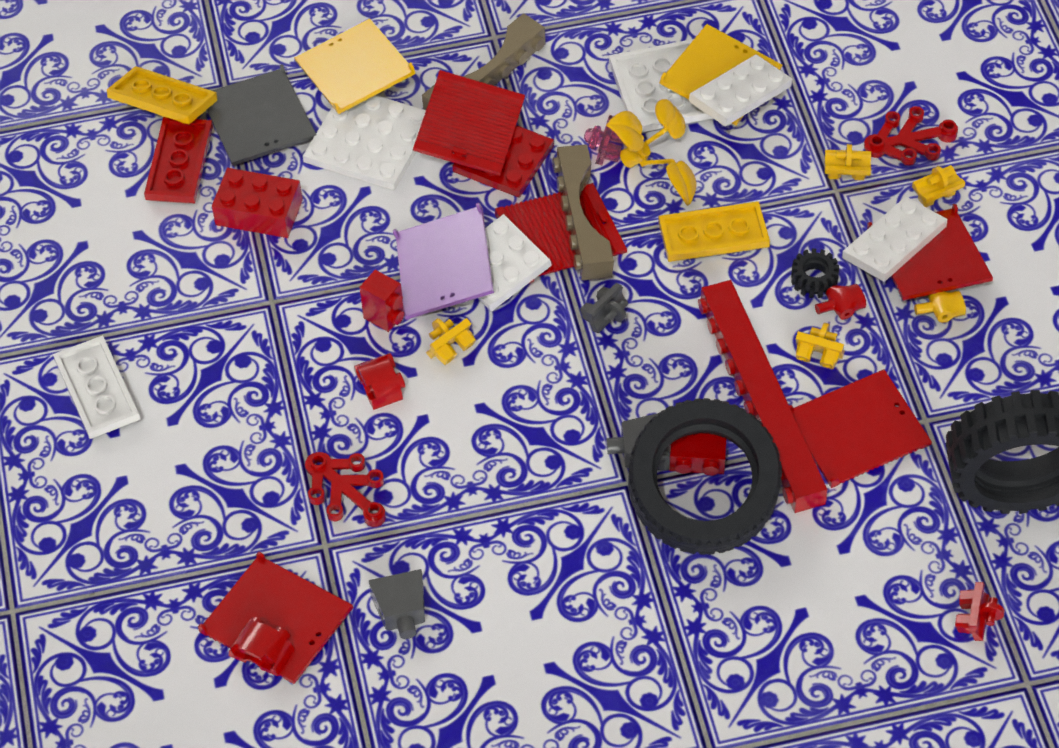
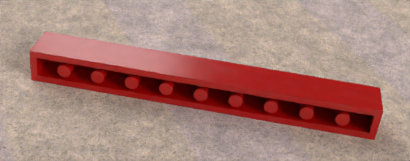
[698,280,828,513]

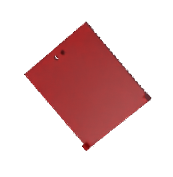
[413,70,525,176]
[495,183,627,283]
[867,204,993,301]
[789,369,932,488]
[198,552,353,684]

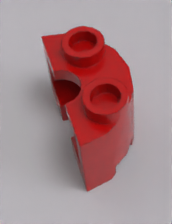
[354,353,405,410]
[229,617,295,676]

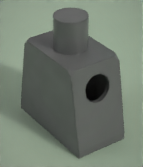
[606,413,670,471]
[369,569,425,639]

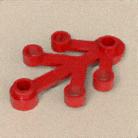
[864,106,958,165]
[305,452,386,527]

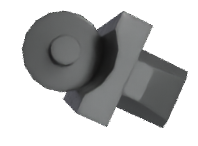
[580,283,628,333]

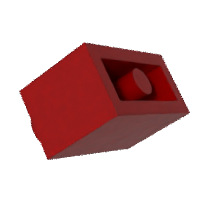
[359,269,404,332]
[669,433,726,476]

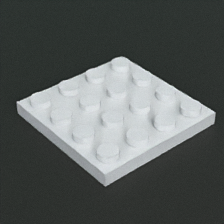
[609,39,712,132]
[303,95,426,191]

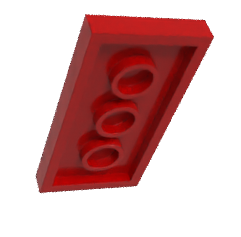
[144,117,213,204]

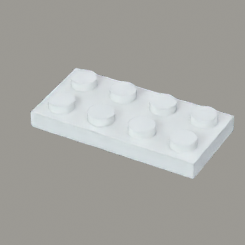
[689,55,793,127]
[842,196,947,282]
[53,335,141,439]

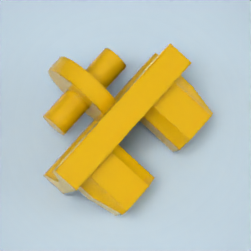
[825,144,871,180]
[912,165,965,207]
[426,318,476,365]
[795,322,845,369]

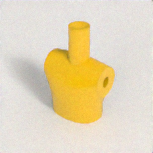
[914,290,966,323]

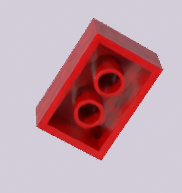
[212,167,303,238]

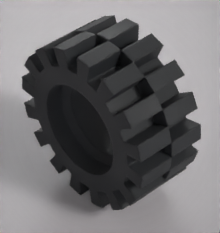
[791,248,839,298]

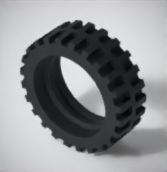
[945,390,1059,514]

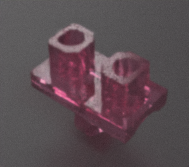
[584,115,623,166]

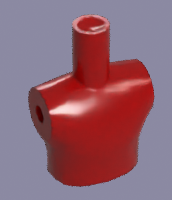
[815,284,866,320]

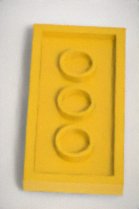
[107,66,217,125]
[658,201,770,262]

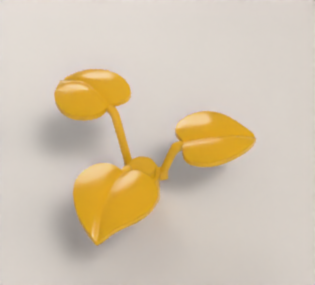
[606,99,696,206]

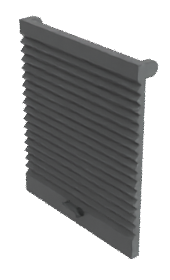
[207,64,316,166]

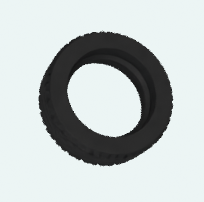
[628,398,782,555]

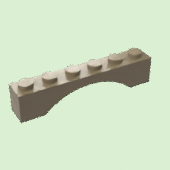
[422,13,545,110]
[552,144,614,280]

